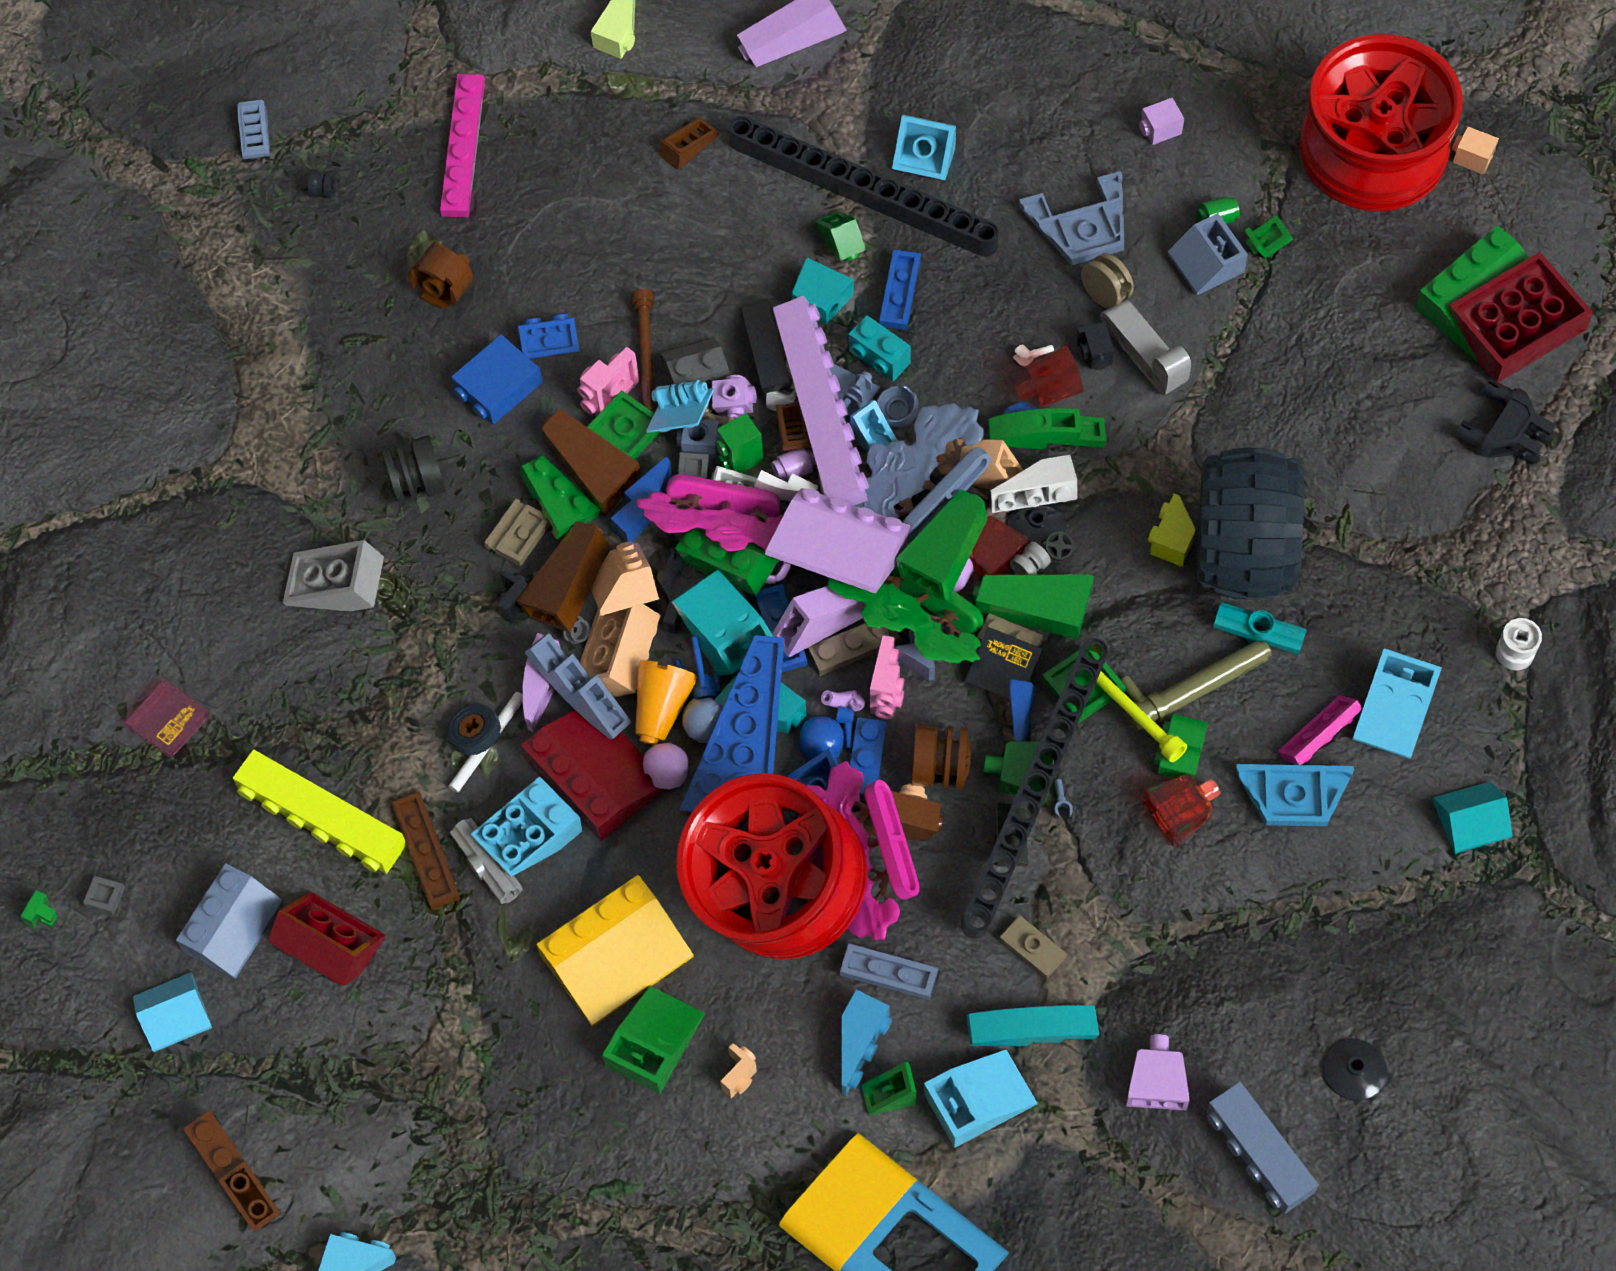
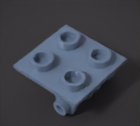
[830,364,880,426]

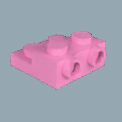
[577,347,639,416]
[870,635,904,719]

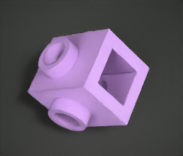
[712,375,757,418]

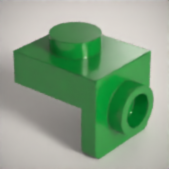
[1245,215,1294,259]

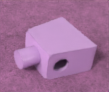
[1126,1034,1189,1111]

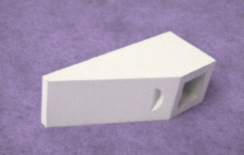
[991,455,1077,513]

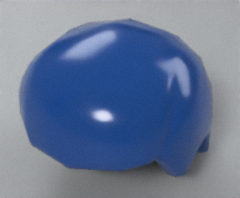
[798,716,844,761]

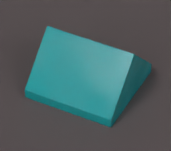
[1432,782,1513,854]

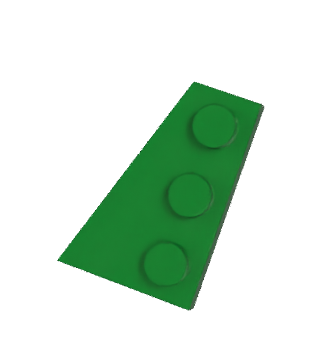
[520,455,600,539]

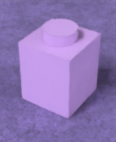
[1139,98,1184,145]

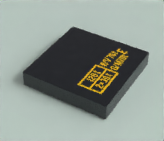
[965,627,1043,701]

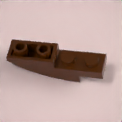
[183,1110,281,1232]

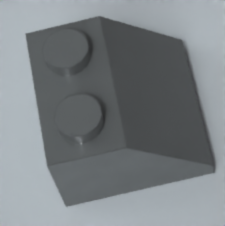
[660,338,730,389]

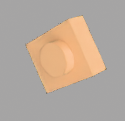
[721,1043,757,1098]

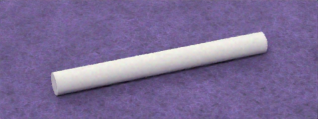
[449,692,523,793]

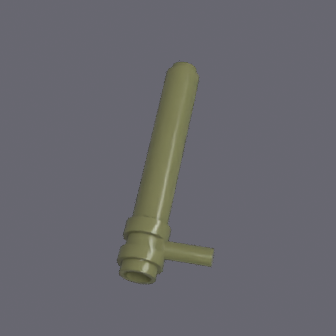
[1121,640,1272,732]

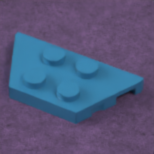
[1236,764,1354,826]

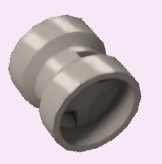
[1010,541,1051,575]

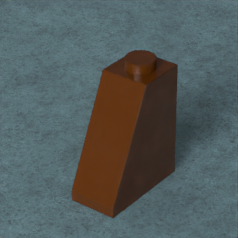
[851,791,942,841]

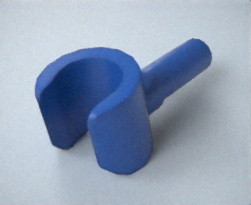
[836,706,854,749]

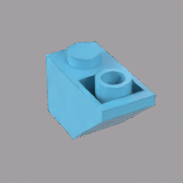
[318,1232,396,1271]

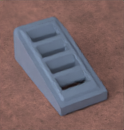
[237,100,270,159]

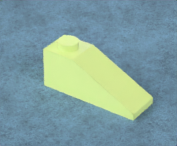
[591,0,635,59]

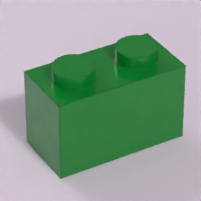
[715,413,764,473]

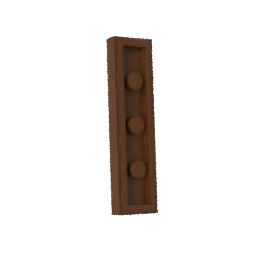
[391,791,460,910]

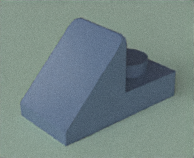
[895,629,935,681]

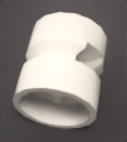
[1496,618,1542,670]

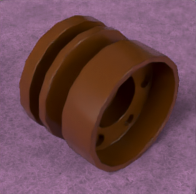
[912,724,971,790]

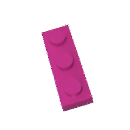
[1277,695,1362,766]

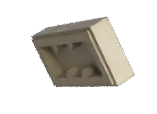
[1000,916,1067,979]

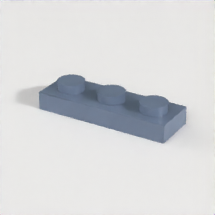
[840,943,938,1000]

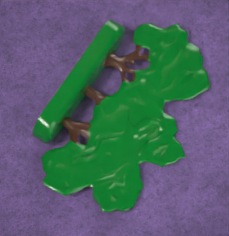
[827,565,983,664]

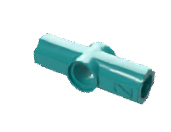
[1213,602,1307,655]

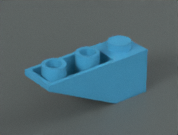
[842,989,892,1095]

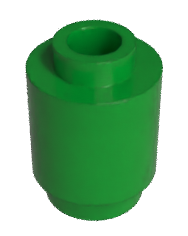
[1196,196,1240,225]

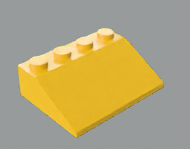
[537,875,694,1027]

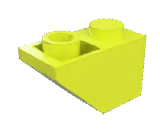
[1148,494,1196,567]

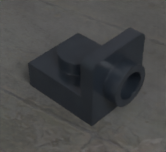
[498,570,528,623]

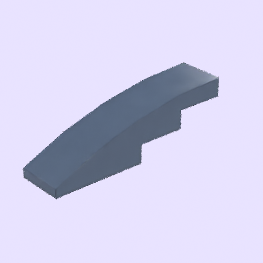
[525,633,631,740]

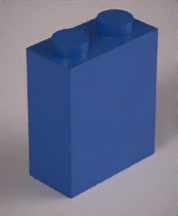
[452,335,543,425]

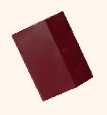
[268,891,386,986]

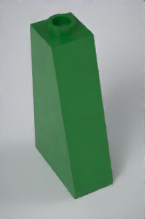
[896,489,988,602]
[972,574,1094,640]

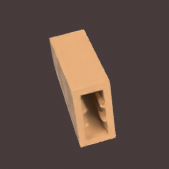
[937,439,1023,490]

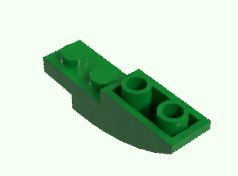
[988,408,1106,450]

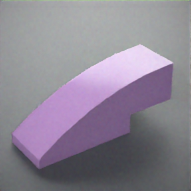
[523,633,560,732]

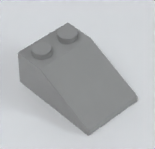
[283,540,384,611]

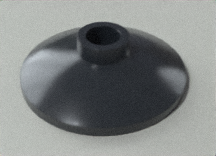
[1008,503,1066,548]
[1323,1039,1387,1101]

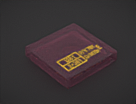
[125,679,210,759]

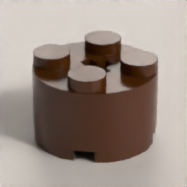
[408,242,473,309]

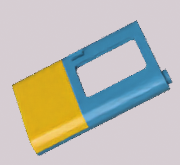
[779,1133,1009,1271]

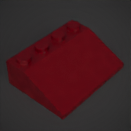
[1449,252,1593,383]
[521,710,665,841]

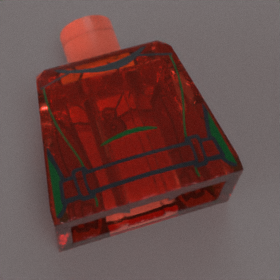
[1142,774,1220,848]

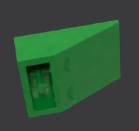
[602,986,705,1094]

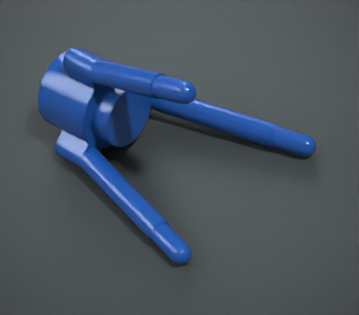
[675,636,721,700]

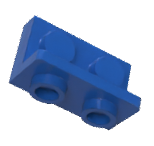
[518,314,579,359]

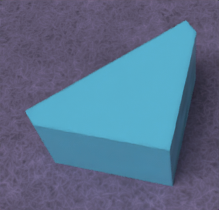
[850,399,898,453]

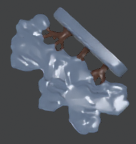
[854,403,991,541]

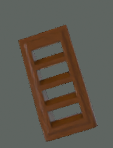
[660,117,719,169]
[776,402,812,451]

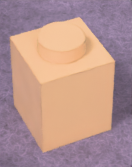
[1452,127,1499,175]

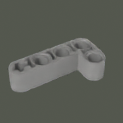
[1100,299,1191,395]

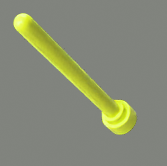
[1096,672,1187,762]

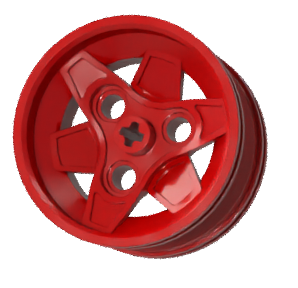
[1299,34,1463,211]
[677,773,868,960]

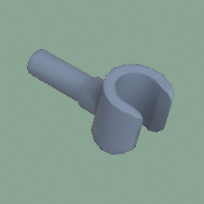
[1054,779,1073,819]

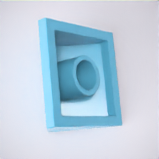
[892,115,956,180]
[133,972,212,1052]

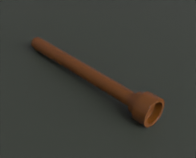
[631,289,654,412]

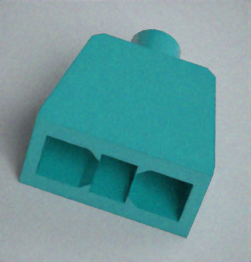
[792,258,854,324]

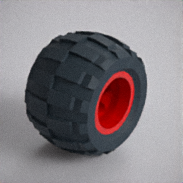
[1197,448,1304,600]

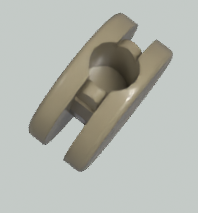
[1081,253,1134,309]

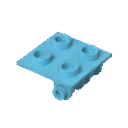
[646,380,714,433]

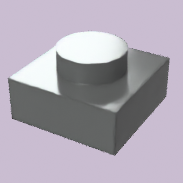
[83,876,125,915]

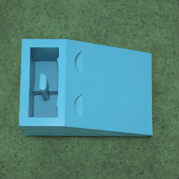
[1352,648,1442,759]
[471,777,582,877]
[924,1050,1037,1148]

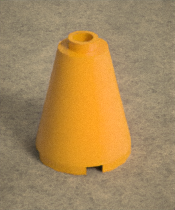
[635,660,697,745]

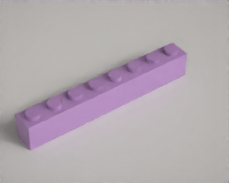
[773,296,869,506]

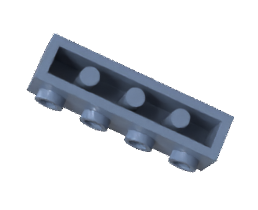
[1207,1082,1319,1214]

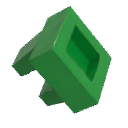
[20,890,58,929]

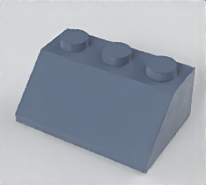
[176,863,284,979]

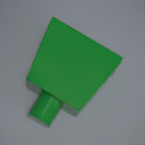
[984,742,1053,806]

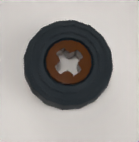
[447,703,501,755]

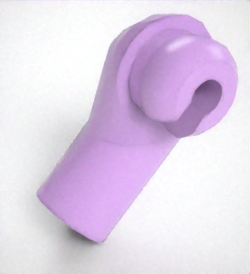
[821,690,865,711]

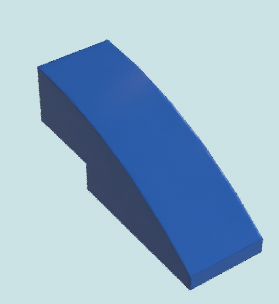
[610,457,672,542]

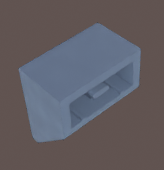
[1168,213,1248,296]

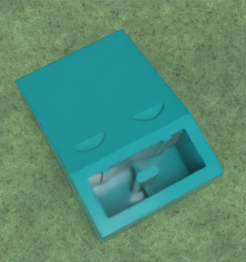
[671,570,774,676]

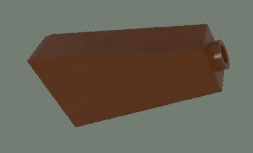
[541,408,641,517]
[516,522,610,632]

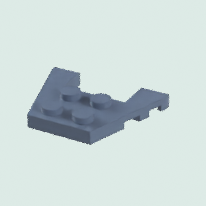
[1019,171,1124,265]

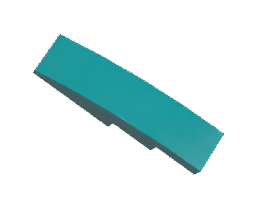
[966,1005,1099,1047]

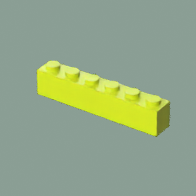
[233,749,407,874]

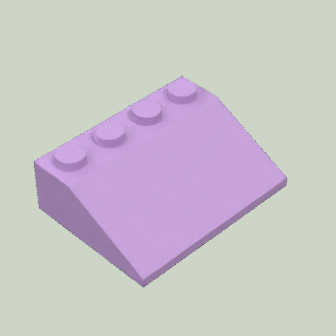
[765,488,910,593]

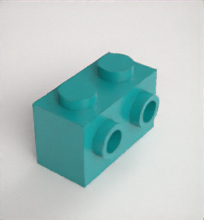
[849,315,911,382]

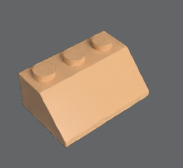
[590,542,659,616]
[580,604,660,697]

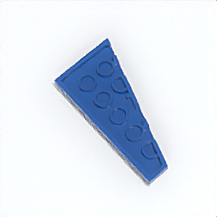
[679,635,785,812]

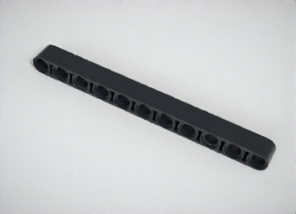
[729,116,999,257]
[961,638,1108,939]

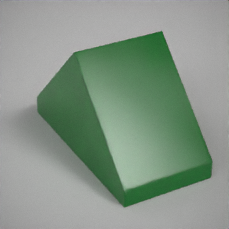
[861,1062,916,1115]

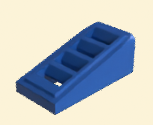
[1009,679,1036,742]

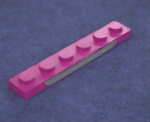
[440,74,485,217]

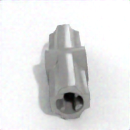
[450,818,523,904]

